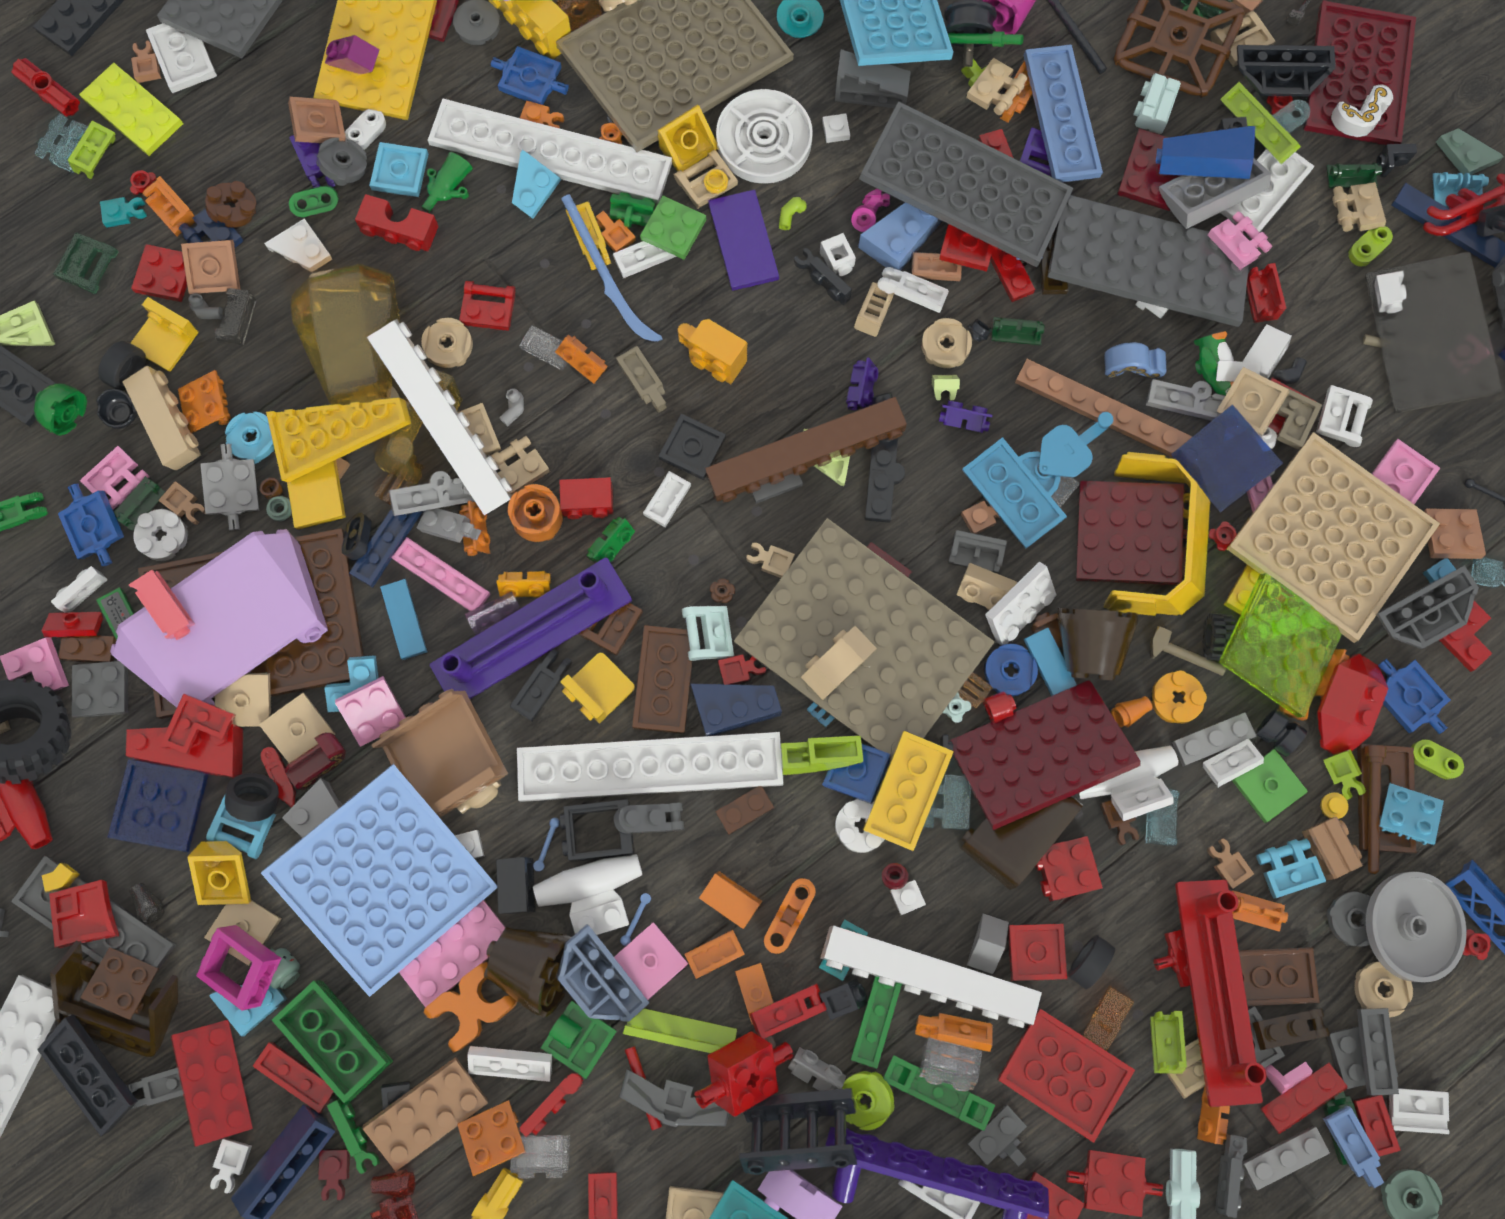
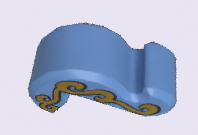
[1104,342,1167,379]

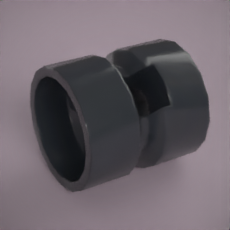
[1255,708,1308,757]

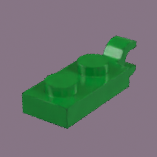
[327,1099,380,1174]

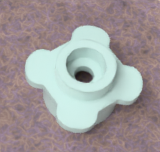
[943,692,971,723]

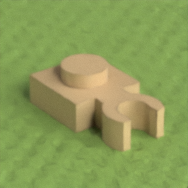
[747,543,795,578]

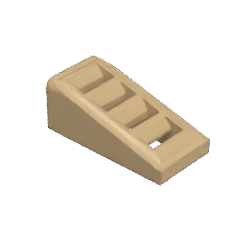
[854,282,894,337]

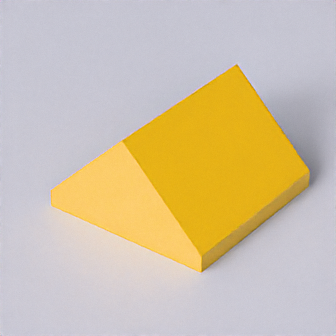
[658,105,717,172]

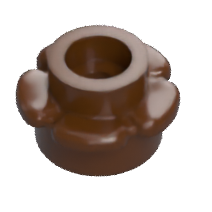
[710,578,735,603]

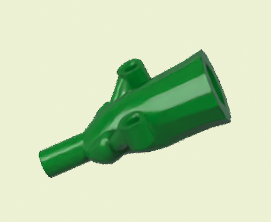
[422,152,473,213]

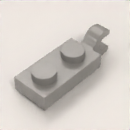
[417,508,481,543]

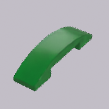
[883,1055,995,1131]

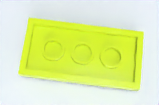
[79,63,183,156]

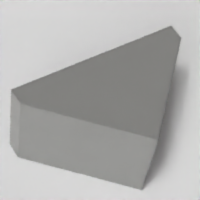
[967,914,1009,974]

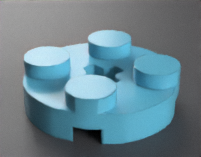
[225,412,274,463]

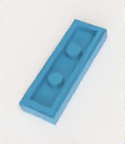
[380,579,427,660]
[1023,628,1077,696]

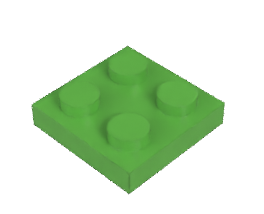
[640,196,706,260]

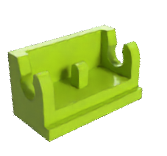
[68,121,116,179]
[1150,1011,1187,1074]

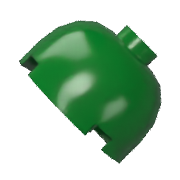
[34,383,87,436]

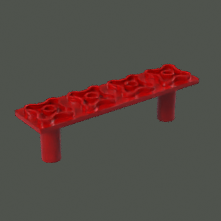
[1175,880,1266,1107]

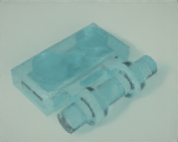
[34,113,88,173]
[923,775,971,830]

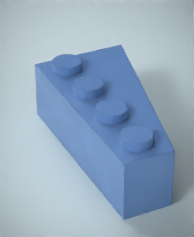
[859,202,942,271]

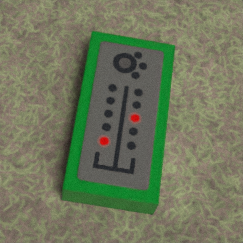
[96,587,135,640]

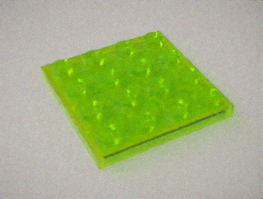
[1219,573,1342,718]

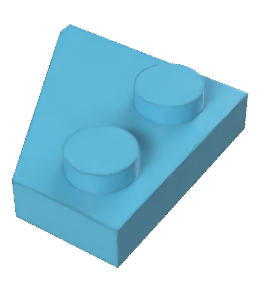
[512,150,562,219]

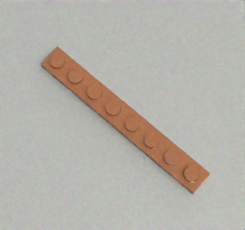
[1015,359,1209,468]

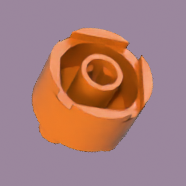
[508,484,563,542]

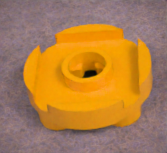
[1152,670,1207,724]

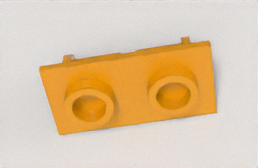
[497,571,551,598]

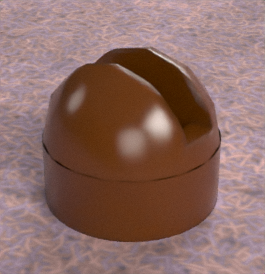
[260,478,283,499]

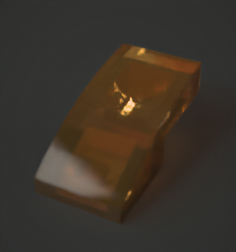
[1083,985,1134,1051]

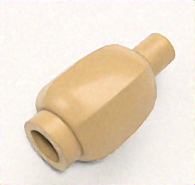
[457,780,501,814]

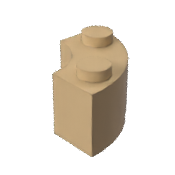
[801,626,877,700]

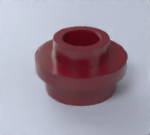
[882,863,908,890]

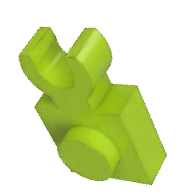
[1323,749,1366,800]

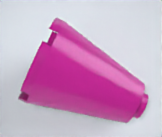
[981,0,1036,34]

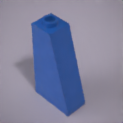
[1156,126,1255,179]

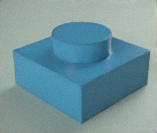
[1423,558,1456,583]

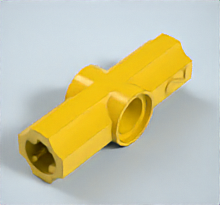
[471,1167,524,1219]

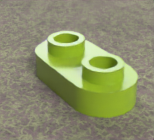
[1349,226,1393,266]
[1411,740,1464,780]

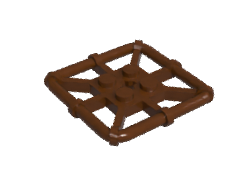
[1113,0,1245,98]

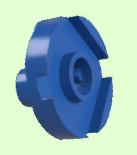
[984,644,1038,697]

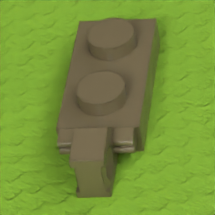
[616,346,667,413]

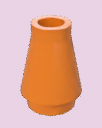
[1111,696,1152,727]

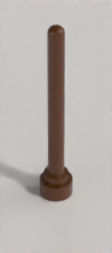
[1364,745,1387,875]

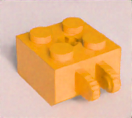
[677,319,747,384]

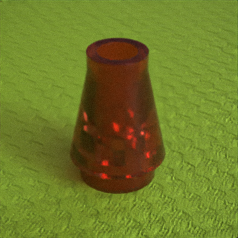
[371,1169,415,1199]

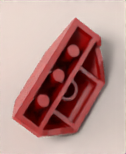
[1317,654,1389,755]

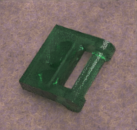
[53,233,118,294]

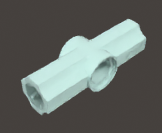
[1166,1148,1200,1219]

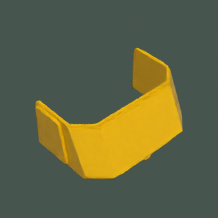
[1104,452,1210,616]

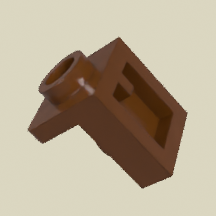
[1031,612,1062,648]

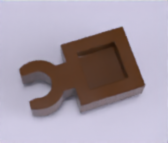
[1100,800,1139,845]

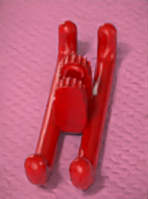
[1423,173,1505,236]

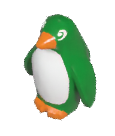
[1194,331,1234,396]

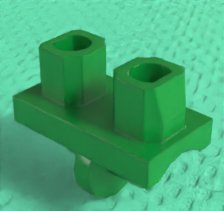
[609,192,655,228]

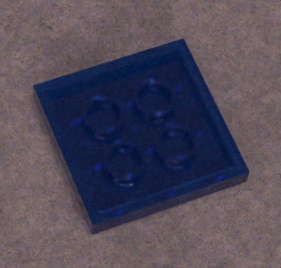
[1171,404,1283,512]
[107,759,209,853]

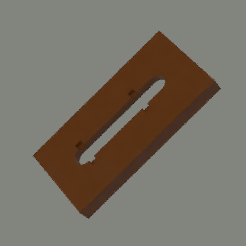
[1357,744,1416,854]

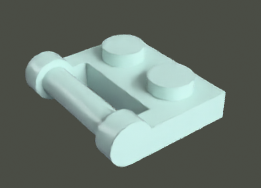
[682,606,734,661]

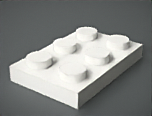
[146,23,217,93]
[985,562,1056,646]

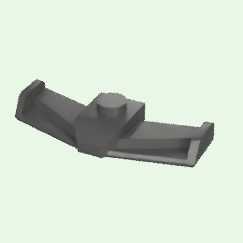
[619,1069,729,1127]

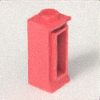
[129,570,195,640]

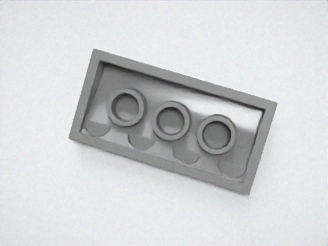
[1159,158,1271,229]

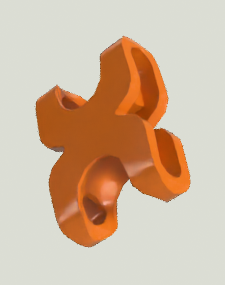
[764,878,816,954]
[424,962,517,1053]

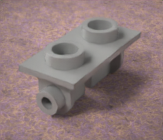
[788,1047,846,1091]

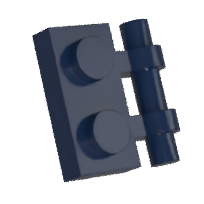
[179,209,244,248]

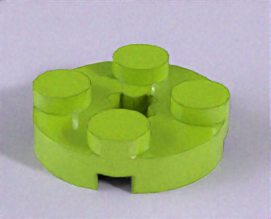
[842,1071,894,1130]

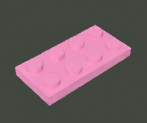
[399,900,506,1008]

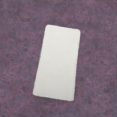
[1216,361,1261,382]

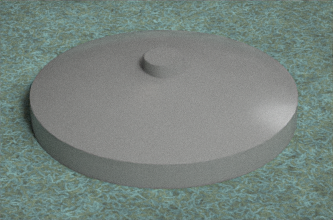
[1366,872,1466,982]

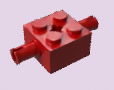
[695,1031,793,1117]

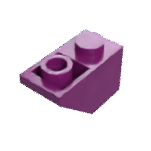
[325,35,380,74]

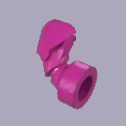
[851,188,890,232]

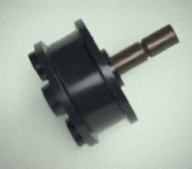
[944,0,997,67]

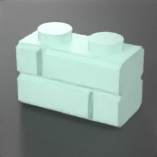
[1133,73,1181,134]

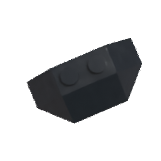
[1237,45,1336,97]

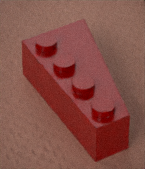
[126,724,243,779]

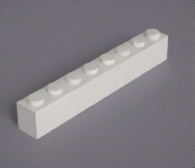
[367,319,513,515]
[821,926,1042,1028]

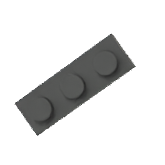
[1357,1008,1399,1095]

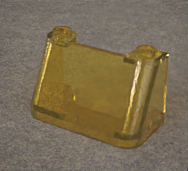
[375,370,462,485]

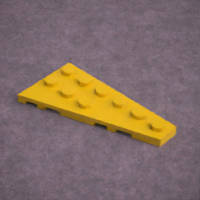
[266,398,411,482]

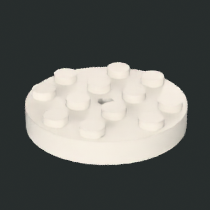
[716,89,812,183]

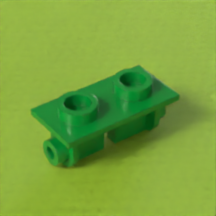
[586,517,635,563]

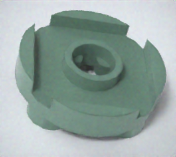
[1381,1169,1442,1219]

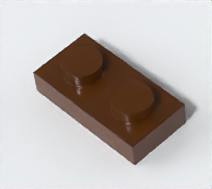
[58,635,117,663]
[715,786,774,835]

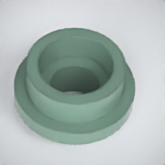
[266,496,292,521]

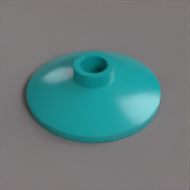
[777,0,824,38]

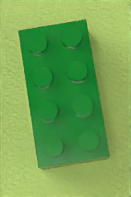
[272,980,393,1103]

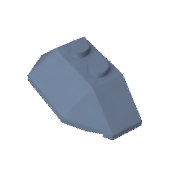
[556,924,649,1022]

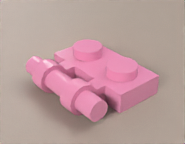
[1208,211,1272,270]
[80,446,150,510]

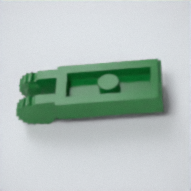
[0,492,48,531]

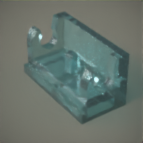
[1146,790,1179,846]

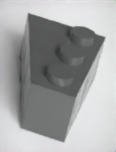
[835,49,911,108]

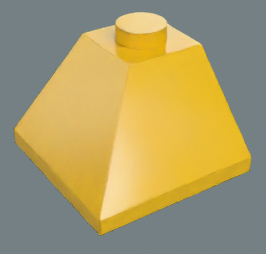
[188,841,251,905]

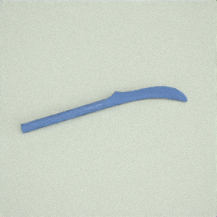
[562,194,663,341]

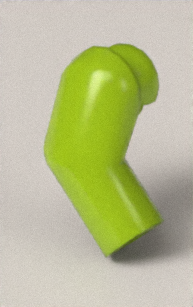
[779,197,807,230]

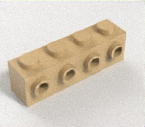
[122,366,201,471]

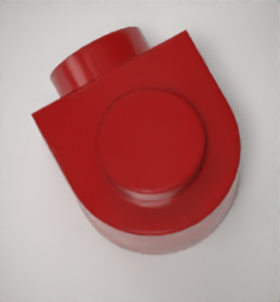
[982,691,1016,724]

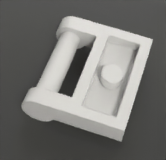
[1316,385,1373,447]

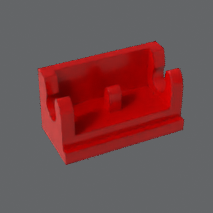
[1246,263,1286,323]

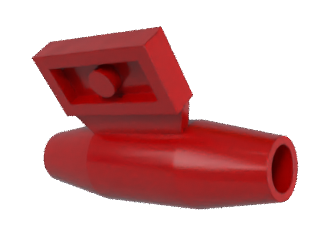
[0,779,53,849]

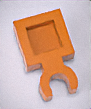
[520,101,564,129]

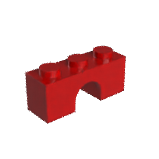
[355,194,439,251]

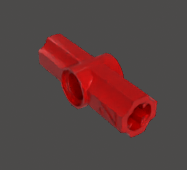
[11,58,80,117]

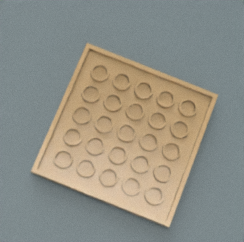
[1227,432,1440,643]

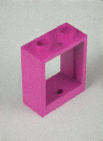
[196,925,282,1011]

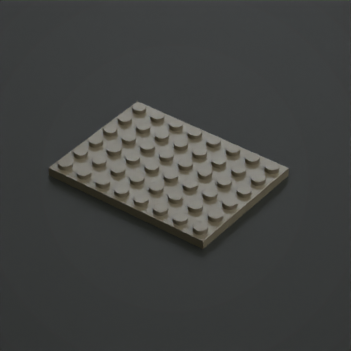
[556,0,794,152]
[734,518,994,760]

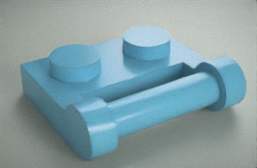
[206,795,276,859]

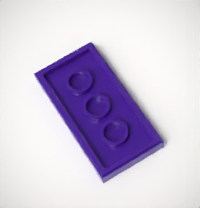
[708,190,779,291]

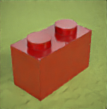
[560,477,614,519]

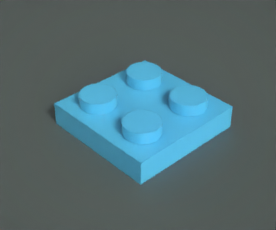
[369,142,429,197]

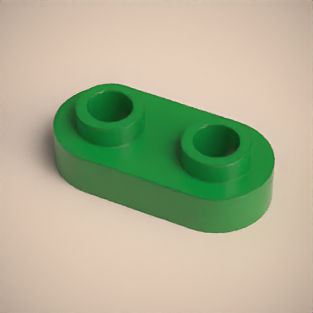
[289,185,339,217]

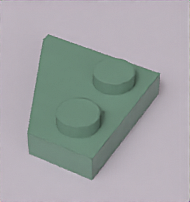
[1436,128,1504,175]

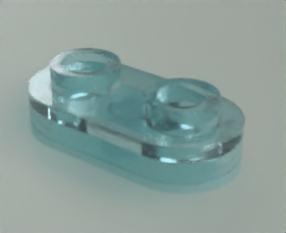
[1272,100,1310,134]

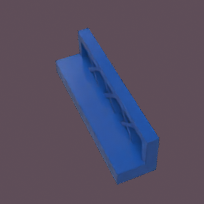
[1444,860,1505,954]

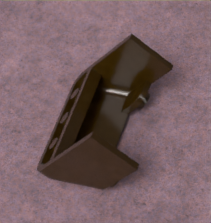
[50,941,178,1057]

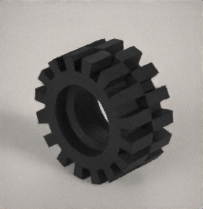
[1202,613,1237,661]

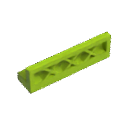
[623,1008,737,1053]

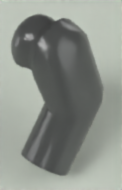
[188,293,223,319]

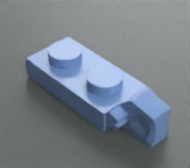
[1323,1106,1384,1188]

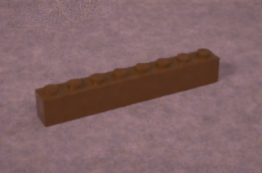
[705,397,907,502]

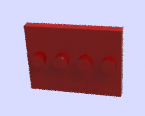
[997,1008,1135,1143]

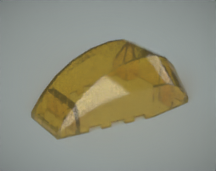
[291,264,400,405]

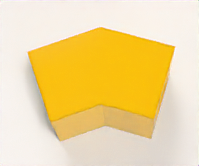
[42,863,79,893]

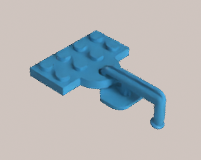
[962,412,1113,549]

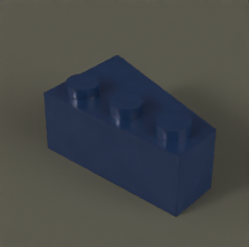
[691,684,782,736]

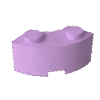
[758,1170,842,1219]

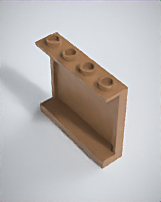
[372,689,508,818]

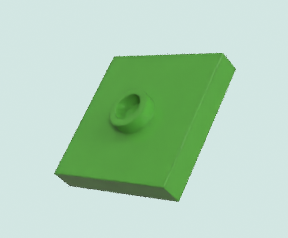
[1232,749,1308,823]

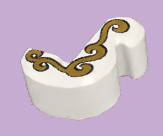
[1331,85,1393,137]

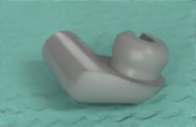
[499,388,524,427]

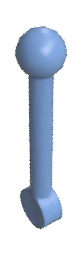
[533,818,560,871]
[620,893,651,946]

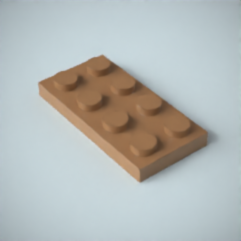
[363,1057,488,1172]

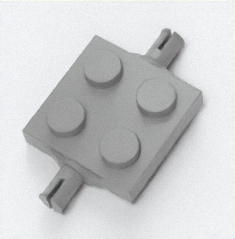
[200,444,259,531]

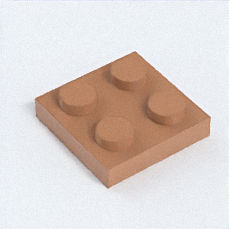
[288,97,346,143]
[181,240,241,294]
[1424,509,1486,559]

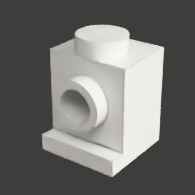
[820,233,856,276]
[1374,271,1406,313]

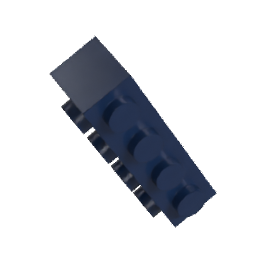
[231,1104,335,1219]

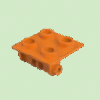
[178,370,231,433]
[457,1100,526,1176]

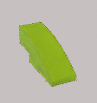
[781,736,863,775]

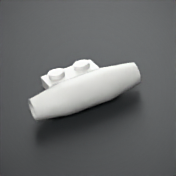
[1075,746,1178,821]
[533,854,643,935]

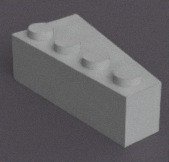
[282,778,342,838]

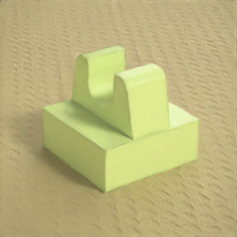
[932,375,960,400]

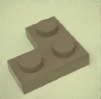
[1276,383,1322,450]

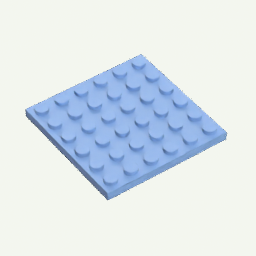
[261,764,497,997]

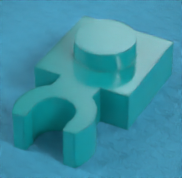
[100,197,147,228]

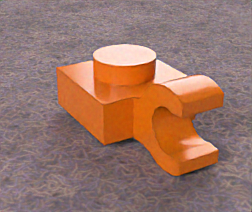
[596,211,636,252]

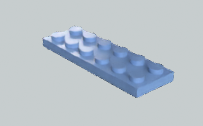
[1023,45,1103,182]

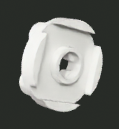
[134,509,188,561]
[835,799,885,853]

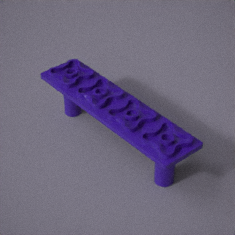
[430,558,632,699]
[825,1127,1049,1219]

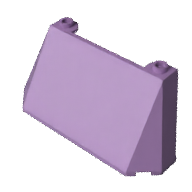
[110,529,328,707]

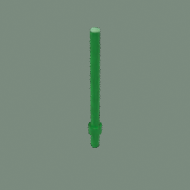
[948,31,1023,47]

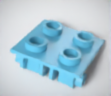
[1433,172,1489,209]
[1379,783,1444,845]

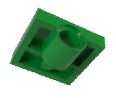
[541,1000,617,1079]

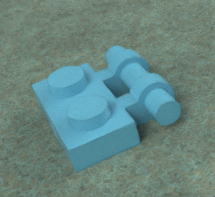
[1256,839,1326,899]

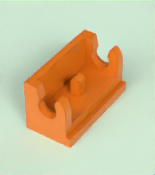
[143,176,195,236]
[699,871,762,929]

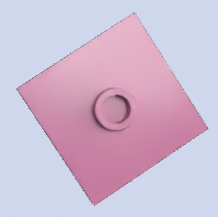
[614,922,688,1000]

